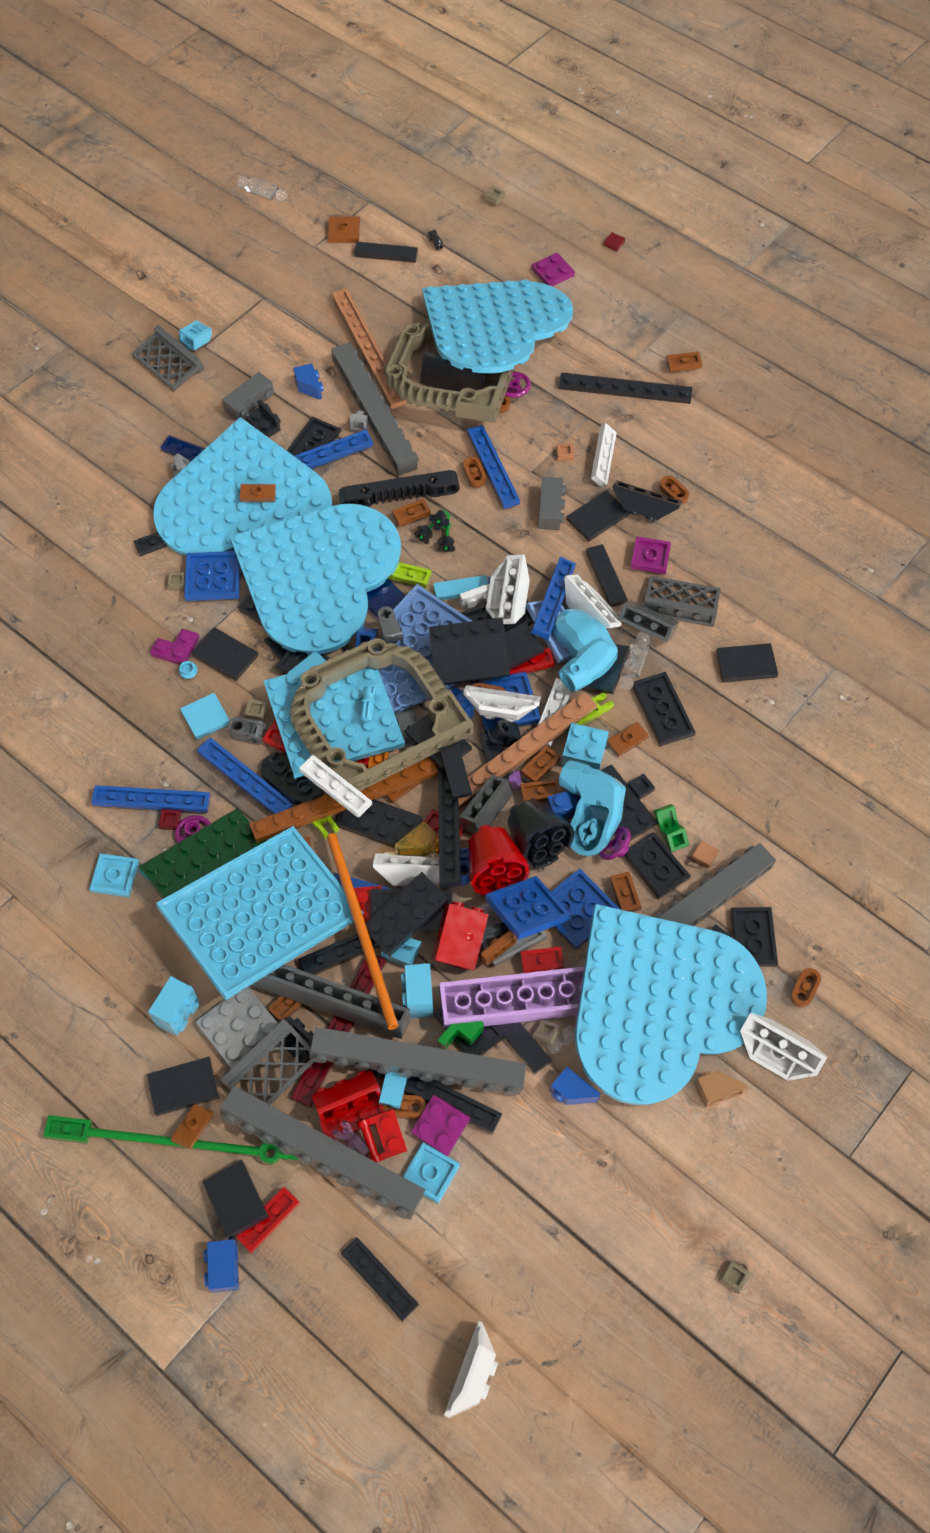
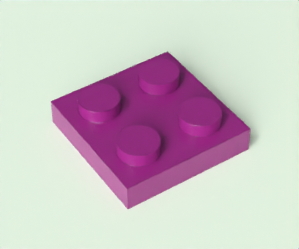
[531,252,575,286]
[631,536,671,574]
[411,1095,471,1156]

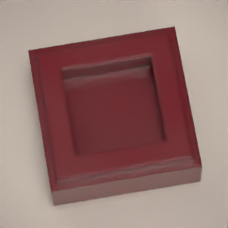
[604,232,625,251]
[158,809,182,830]

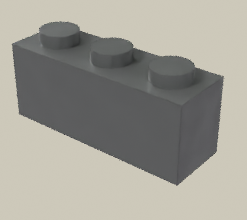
[222,372,274,420]
[538,477,566,530]
[618,600,679,642]
[459,775,513,834]

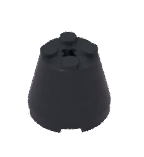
[507,798,575,869]

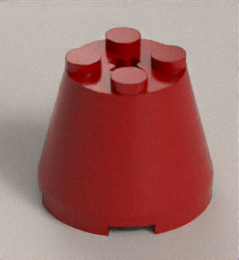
[468,825,530,895]

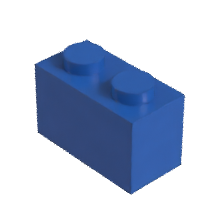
[204,1239,239,1293]

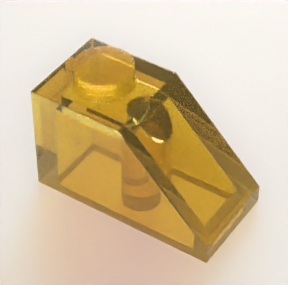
[395,821,439,857]

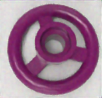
[505,372,531,398]
[175,815,211,844]
[599,827,631,860]

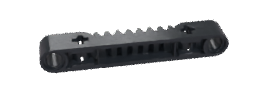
[338,470,460,507]

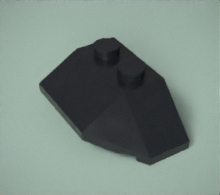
[612,480,683,520]

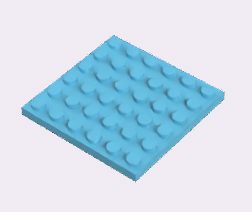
[264,667,405,778]

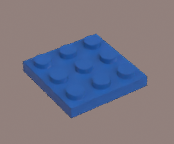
[185,551,241,601]
[472,672,541,733]
[551,869,621,950]
[485,876,571,940]

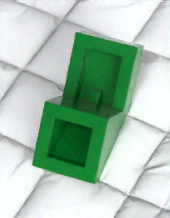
[654,804,689,852]
[438,1021,484,1049]

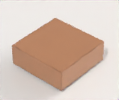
[556,443,575,461]
[692,841,719,868]

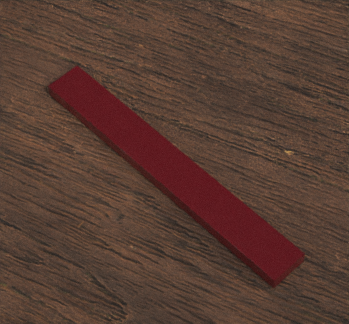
[291,955,387,1108]

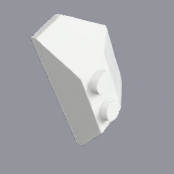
[486,554,530,624]
[564,574,622,628]
[463,685,541,722]
[373,851,439,887]
[740,1013,827,1081]
[444,1321,498,1419]

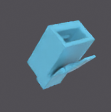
[179,320,212,350]
[381,938,421,968]

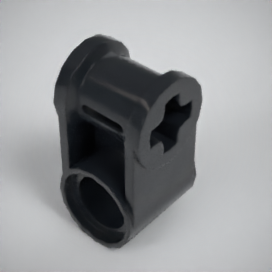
[486,720,522,747]

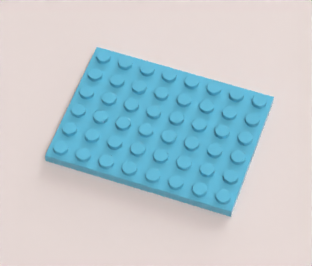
[156,826,363,1000]

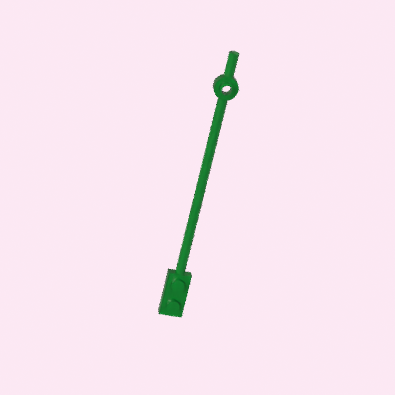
[43,1115,298,1165]

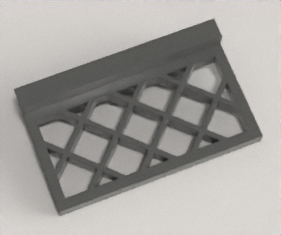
[132,325,204,391]
[644,575,721,627]
[221,1019,315,1105]

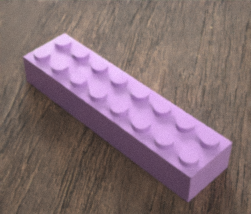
[439,967,584,1031]

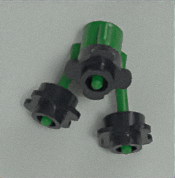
[414,510,455,552]

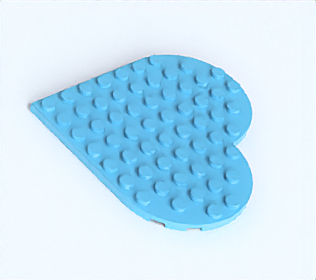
[422,279,573,373]
[154,417,333,556]
[230,504,401,655]
[575,904,767,1105]

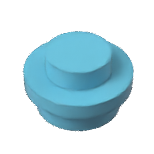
[179,661,198,679]

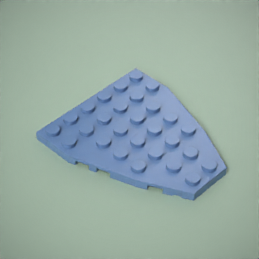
[375,584,472,714]

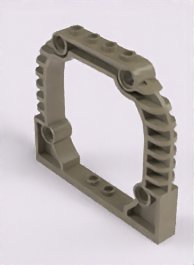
[384,319,516,423]
[290,638,474,791]

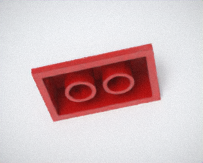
[311,1071,381,1122]

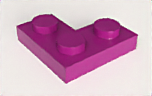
[150,628,200,665]

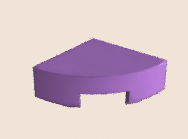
[508,771,521,790]

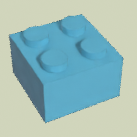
[561,723,609,770]
[401,963,434,1019]
[148,977,199,1036]

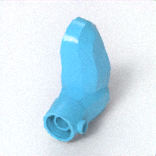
[553,609,618,692]
[559,760,626,856]

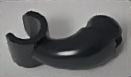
[427,230,444,250]

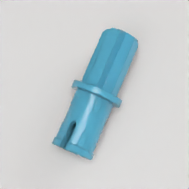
[360,685,376,722]

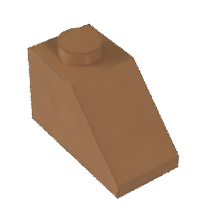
[695,1071,748,1108]

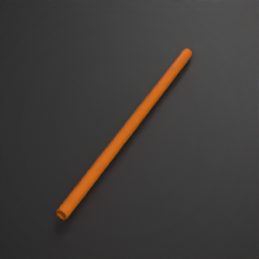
[327,833,398,1030]

